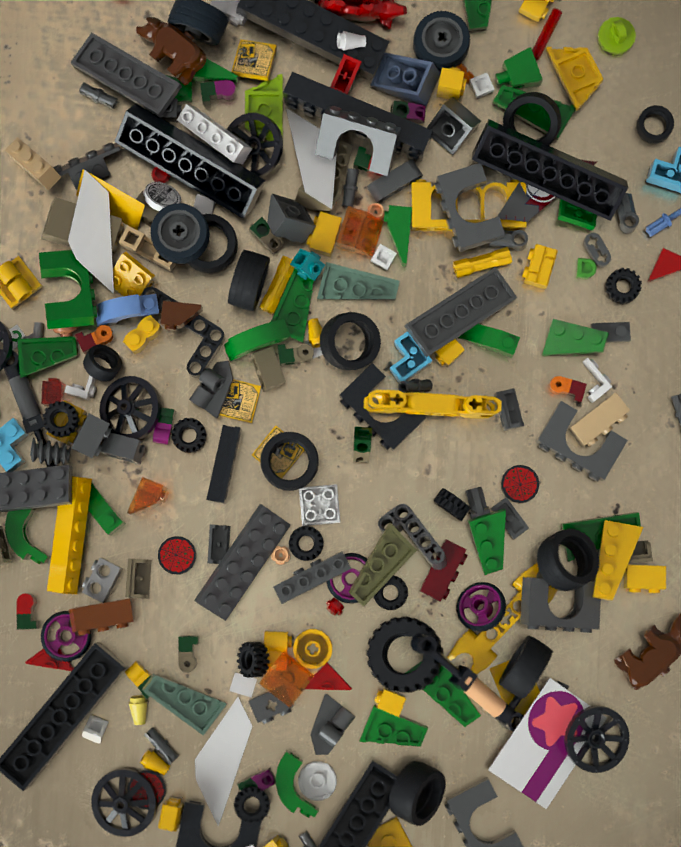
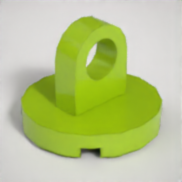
[598,17,636,55]

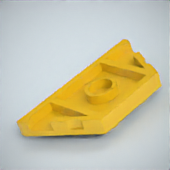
[546,47,603,111]

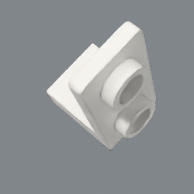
[582,357,612,403]
[64,362,100,401]

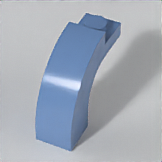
[96,294,159,326]

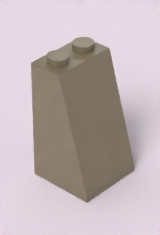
[41,197,123,253]

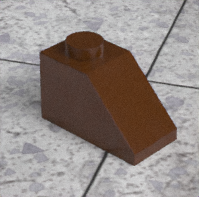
[160,301,203,331]

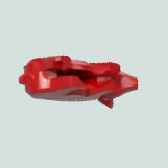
[318,0,407,28]

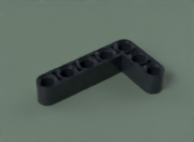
[142,287,225,378]

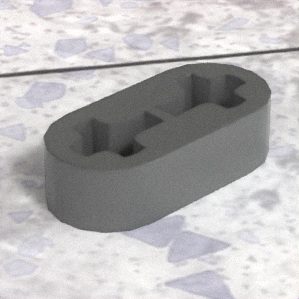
[583,233,611,267]

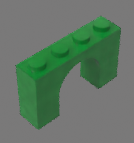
[39,250,97,329]

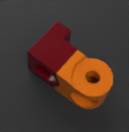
[75,325,114,354]
[549,376,587,404]

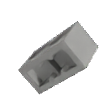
[82,558,123,603]

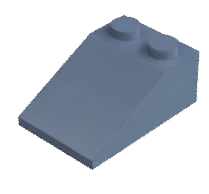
[370,53,440,106]

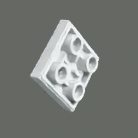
[299,484,341,526]

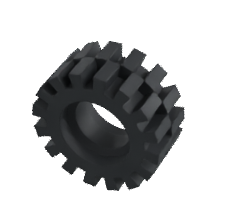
[605,268,642,304]
[42,401,80,437]
[171,418,207,453]
[434,488,471,521]
[289,526,324,561]
[374,575,408,610]
[237,642,270,678]
[234,786,270,824]

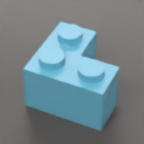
[646,147,681,193]
[389,331,433,384]
[0,418,29,472]

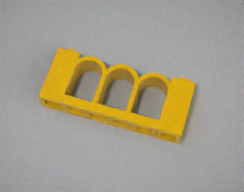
[411,179,526,231]

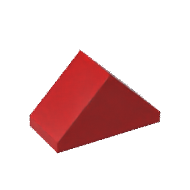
[330,54,361,95]

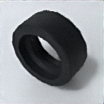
[636,105,674,144]
[83,344,122,382]

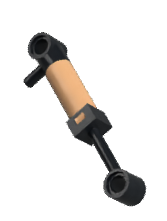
[411,633,524,732]

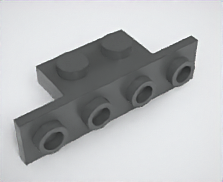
[53,142,120,189]
[273,551,351,604]

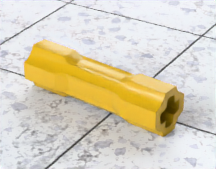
[453,247,512,278]
[259,256,294,315]

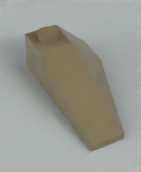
[295,140,352,211]

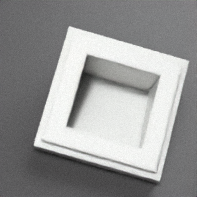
[194,194,216,214]
[82,715,109,744]

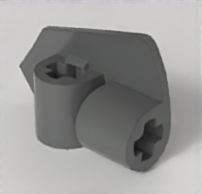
[189,361,233,418]
[310,694,355,755]

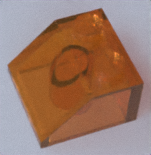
[127,477,169,516]
[259,651,314,708]

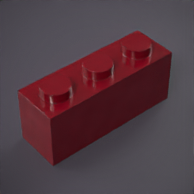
[419,539,468,602]

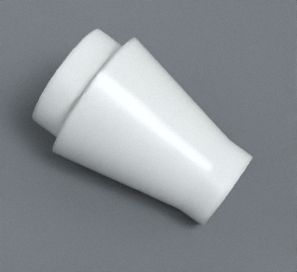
[337,31,366,51]

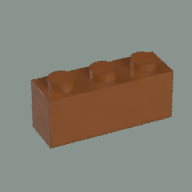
[69,599,134,635]

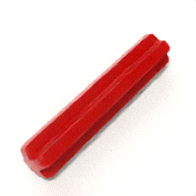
[532,8,562,60]

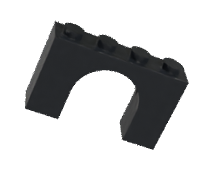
[339,363,426,451]
[176,799,262,847]

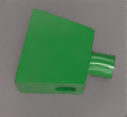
[495,47,543,89]

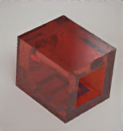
[41,378,65,406]

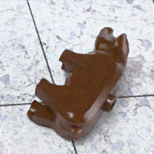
[136,17,206,85]
[615,613,681,690]

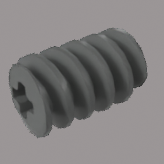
[30,437,72,466]

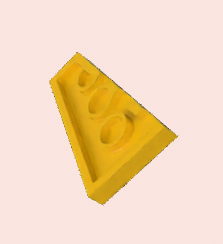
[593,520,644,601]

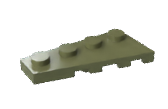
[349,523,417,607]

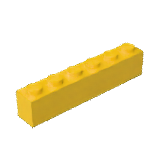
[47,476,92,594]

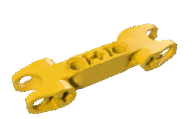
[364,390,502,419]
[447,562,558,675]

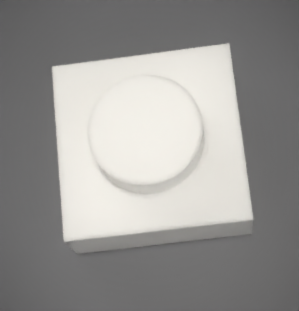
[469,73,494,98]
[371,244,397,270]

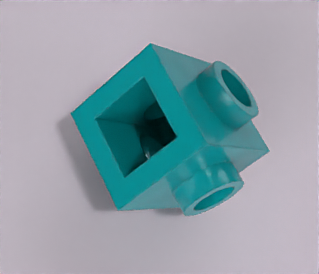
[290,249,325,281]

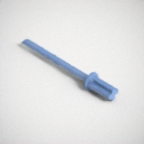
[645,208,681,237]

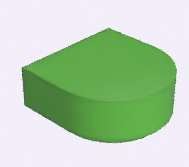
[576,258,597,278]

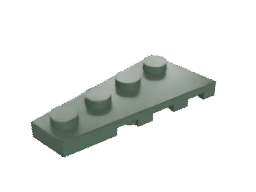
[317,262,400,299]
[141,674,227,735]

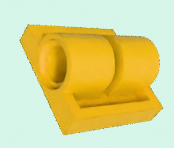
[113,252,155,296]
[0,256,43,310]

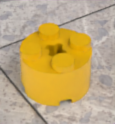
[293,629,332,669]

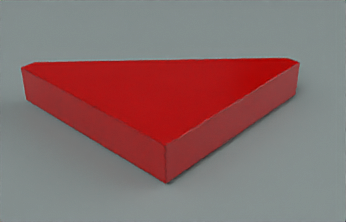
[648,248,681,281]
[25,647,74,671]
[301,662,352,691]

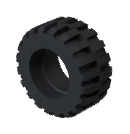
[366,616,444,693]

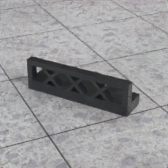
[206,425,242,504]

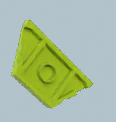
[245,74,283,141]

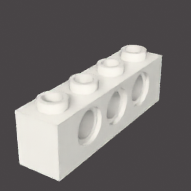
[177,104,253,164]

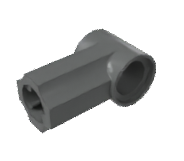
[617,193,639,234]
[490,230,528,251]
[465,487,491,519]

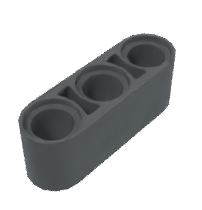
[367,159,423,203]

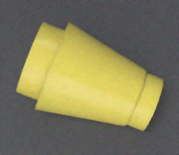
[128,695,148,725]

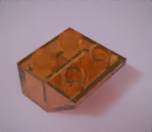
[336,206,384,257]

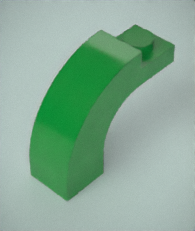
[224,319,291,362]
[5,509,51,564]
[276,750,319,818]

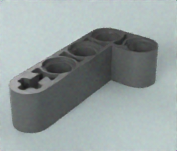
[378,504,447,570]

